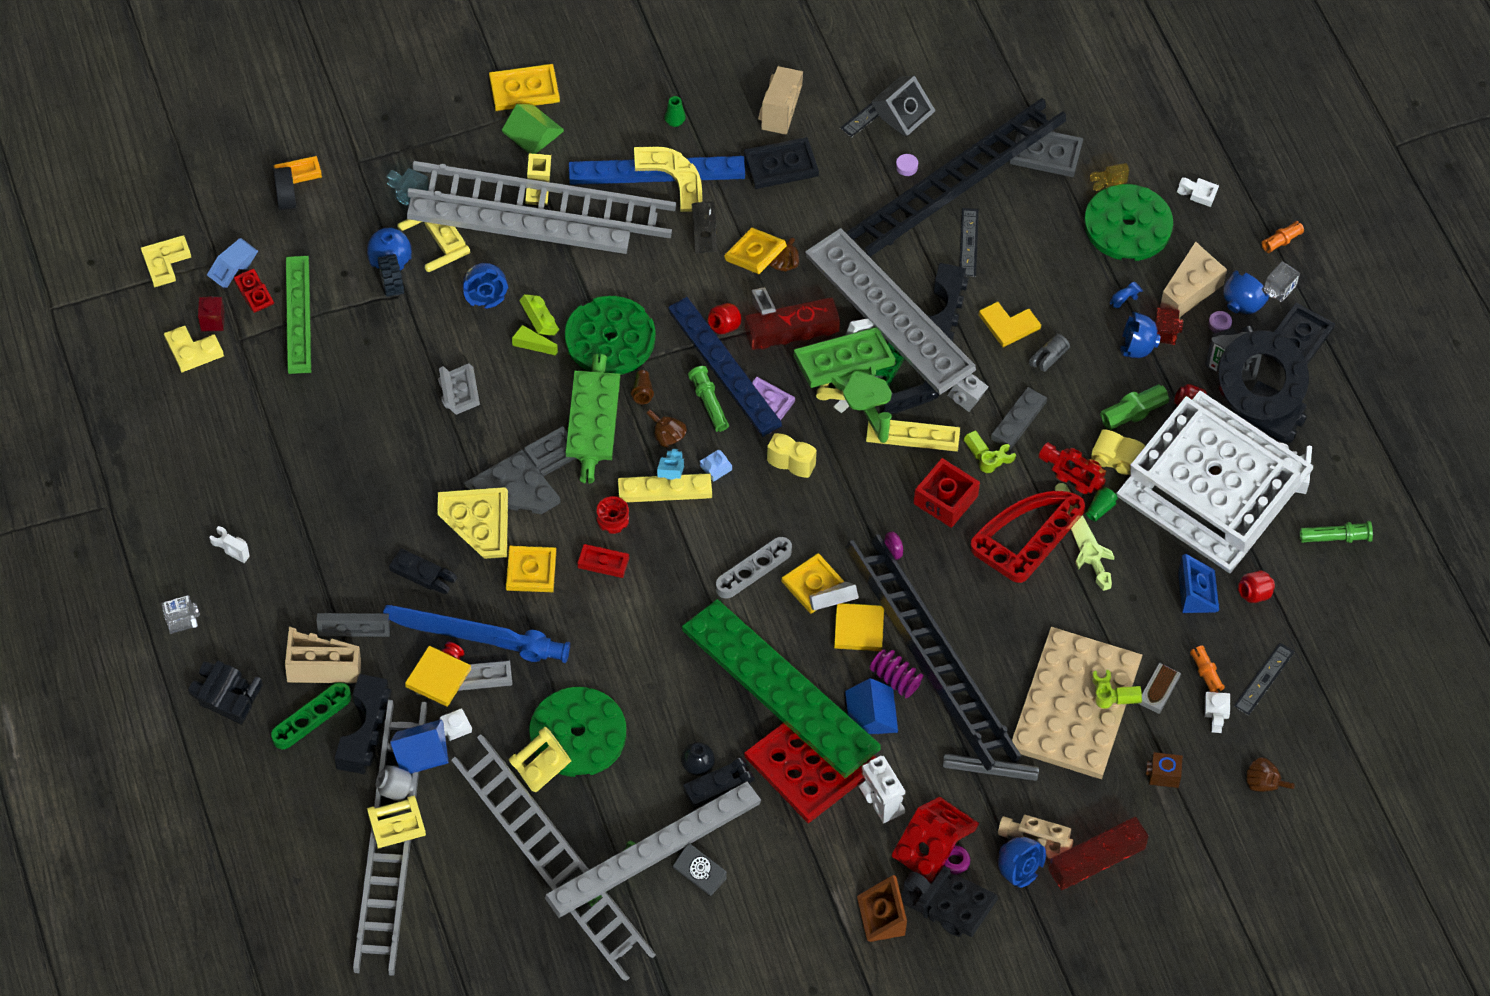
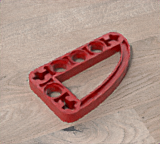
[971,491,1085,583]

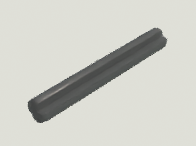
[943,754,1039,781]

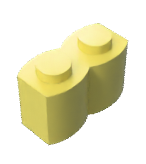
[1091,429,1145,475]
[767,433,817,478]

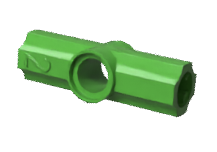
[1100,384,1169,430]

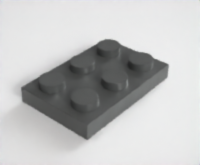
[1010,126,1083,177]

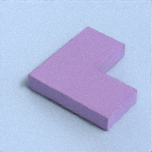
[751,377,795,434]

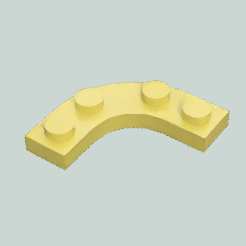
[634,147,703,212]

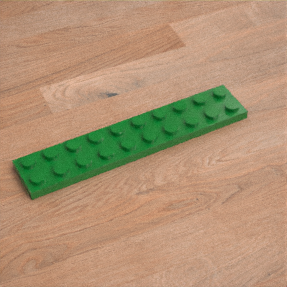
[682,599,881,778]

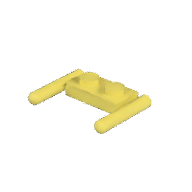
[397,219,471,272]

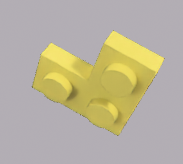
[141,235,191,287]
[164,326,224,373]

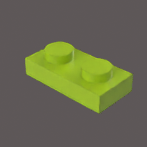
[519,294,559,336]

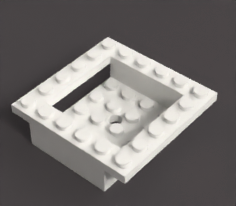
[1117,391,1313,573]

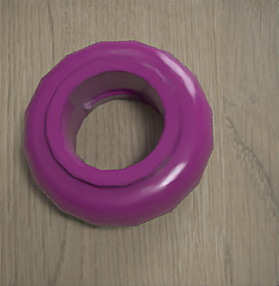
[884,531,903,560]
[944,845,971,875]

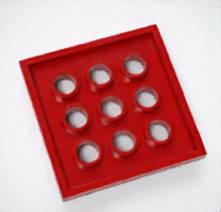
[744,723,876,824]

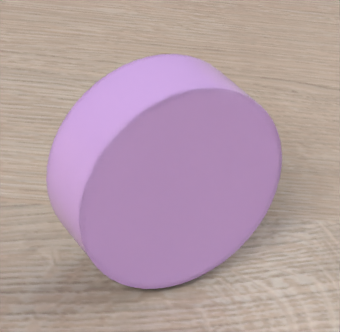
[896,154,918,176]
[1209,311,1232,333]

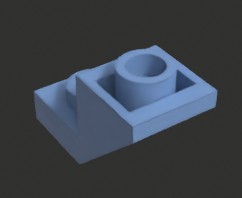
[207,238,258,288]

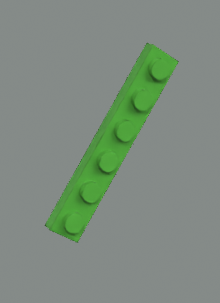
[286,256,311,374]

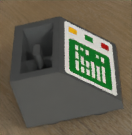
[1206,332,1262,381]

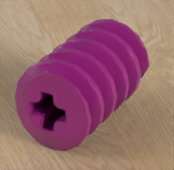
[870,650,924,698]

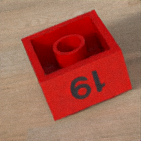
[914,458,980,528]

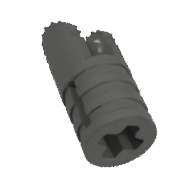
[1029,333,1070,372]

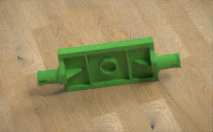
[566,354,620,484]

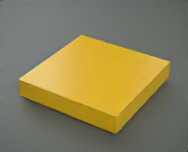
[724,228,787,274]
[506,546,557,592]
[781,553,844,614]
[834,603,884,651]
[405,646,471,707]

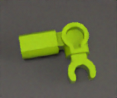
[964,431,1016,473]
[1092,670,1142,709]

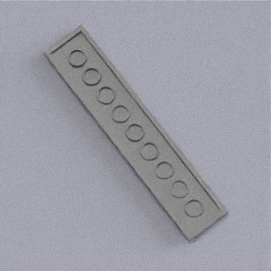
[805,228,976,395]

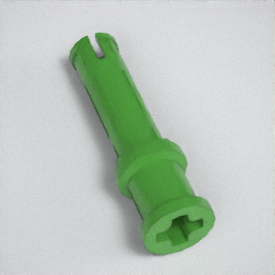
[688,366,729,432]
[1300,521,1373,543]

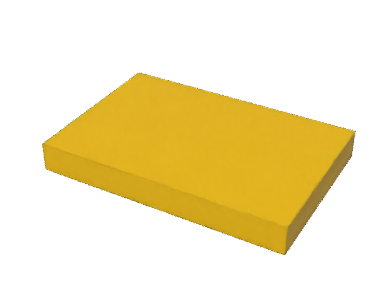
[489,64,560,111]

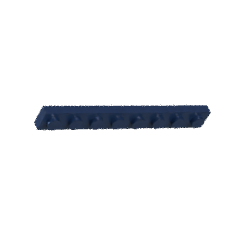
[668,297,782,437]

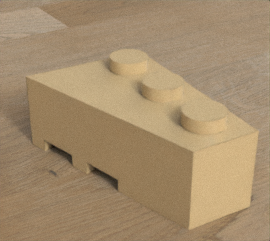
[759,66,803,135]
[1160,242,1227,320]
[285,627,361,683]

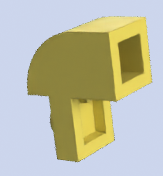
[525,153,551,206]

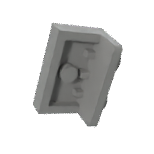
[438,363,480,415]

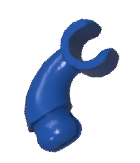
[1110,282,1143,308]

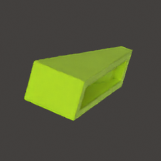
[512,325,558,355]

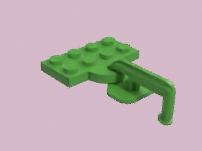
[793,327,895,443]

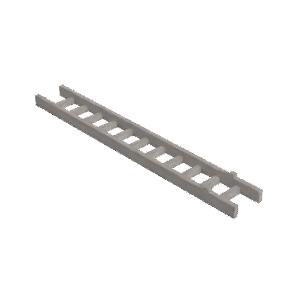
[408,161,676,238]
[353,700,427,976]
[452,734,656,981]

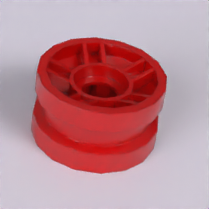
[597,496,629,534]

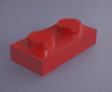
[578,544,629,578]

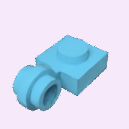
[657,449,684,480]

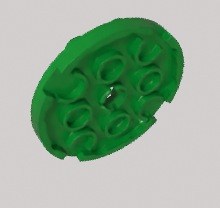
[1085,184,1173,261]
[565,296,656,375]
[530,687,626,777]

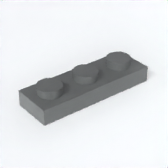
[991,387,1047,450]
[317,613,390,637]

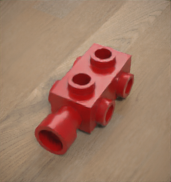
[1038,442,1107,494]

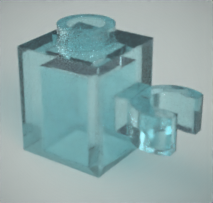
[387,168,429,205]

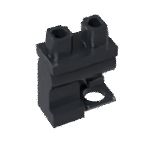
[188,660,263,725]

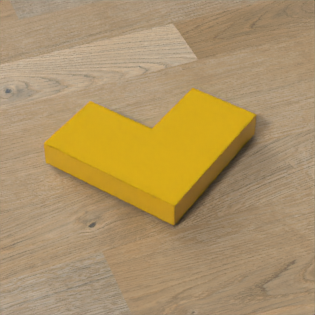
[979,302,1041,347]

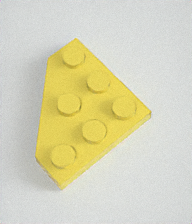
[438,487,508,559]

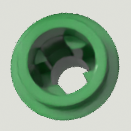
[664,96,686,127]
[1085,487,1118,522]

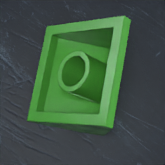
[502,104,564,154]

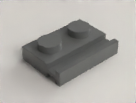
[524,426,576,477]

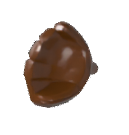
[769,238,799,271]
[646,410,687,448]
[1247,757,1295,792]

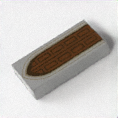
[1138,663,1181,714]

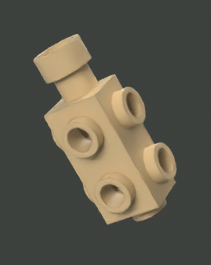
[998,815,1074,859]

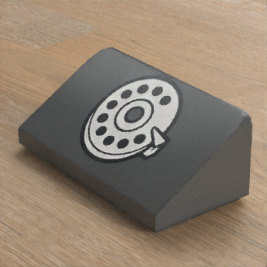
[673,844,727,896]

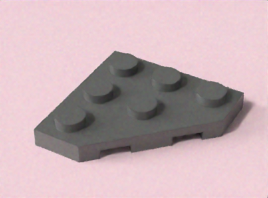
[464,450,561,514]

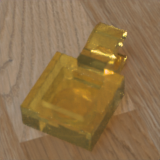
[1090,163,1129,191]

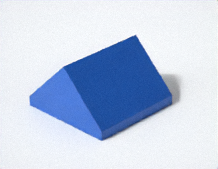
[1178,554,1219,613]
[845,678,898,734]
[390,719,449,774]

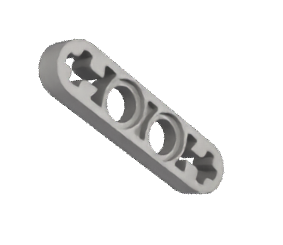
[716,537,792,598]

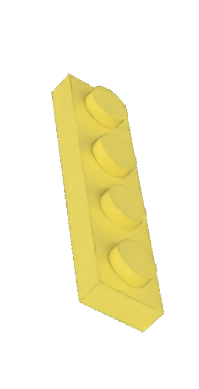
[866,420,960,452]
[618,474,712,502]

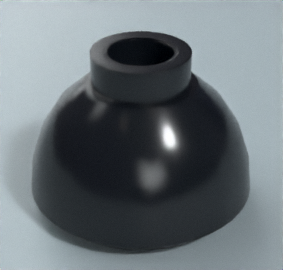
[681,742,715,775]

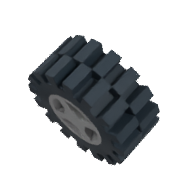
[378,254,404,297]

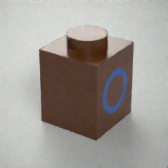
[1146,752,1183,788]

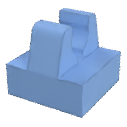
[700,450,732,482]

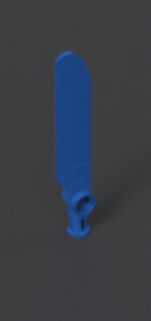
[383,605,570,663]

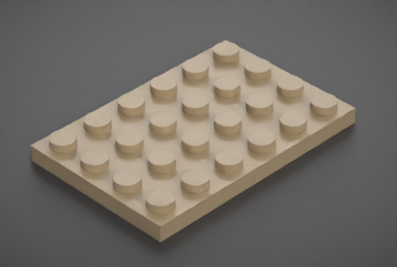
[1012,627,1142,779]

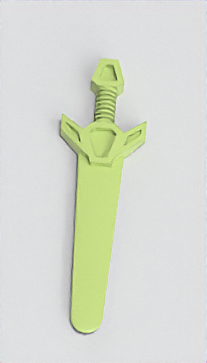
[1055,483,1114,591]

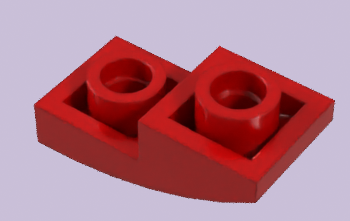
[234,269,274,313]

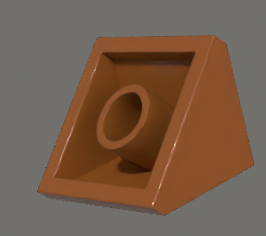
[857,875,907,942]

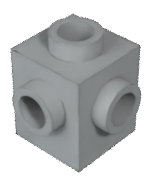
[947,373,988,412]

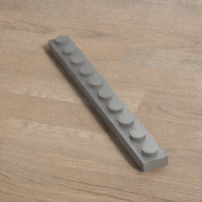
[407,197,630,254]
[545,782,761,918]

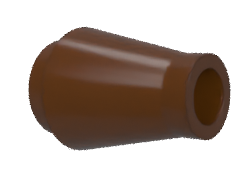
[631,370,654,404]

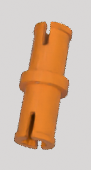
[1262,221,1304,253]
[1190,646,1225,693]

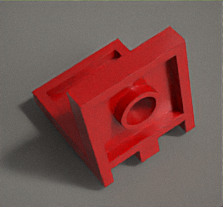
[891,797,979,883]

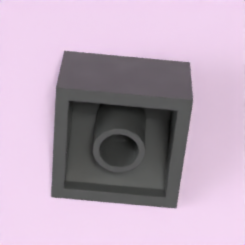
[871,75,935,136]

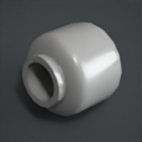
[376,766,414,801]

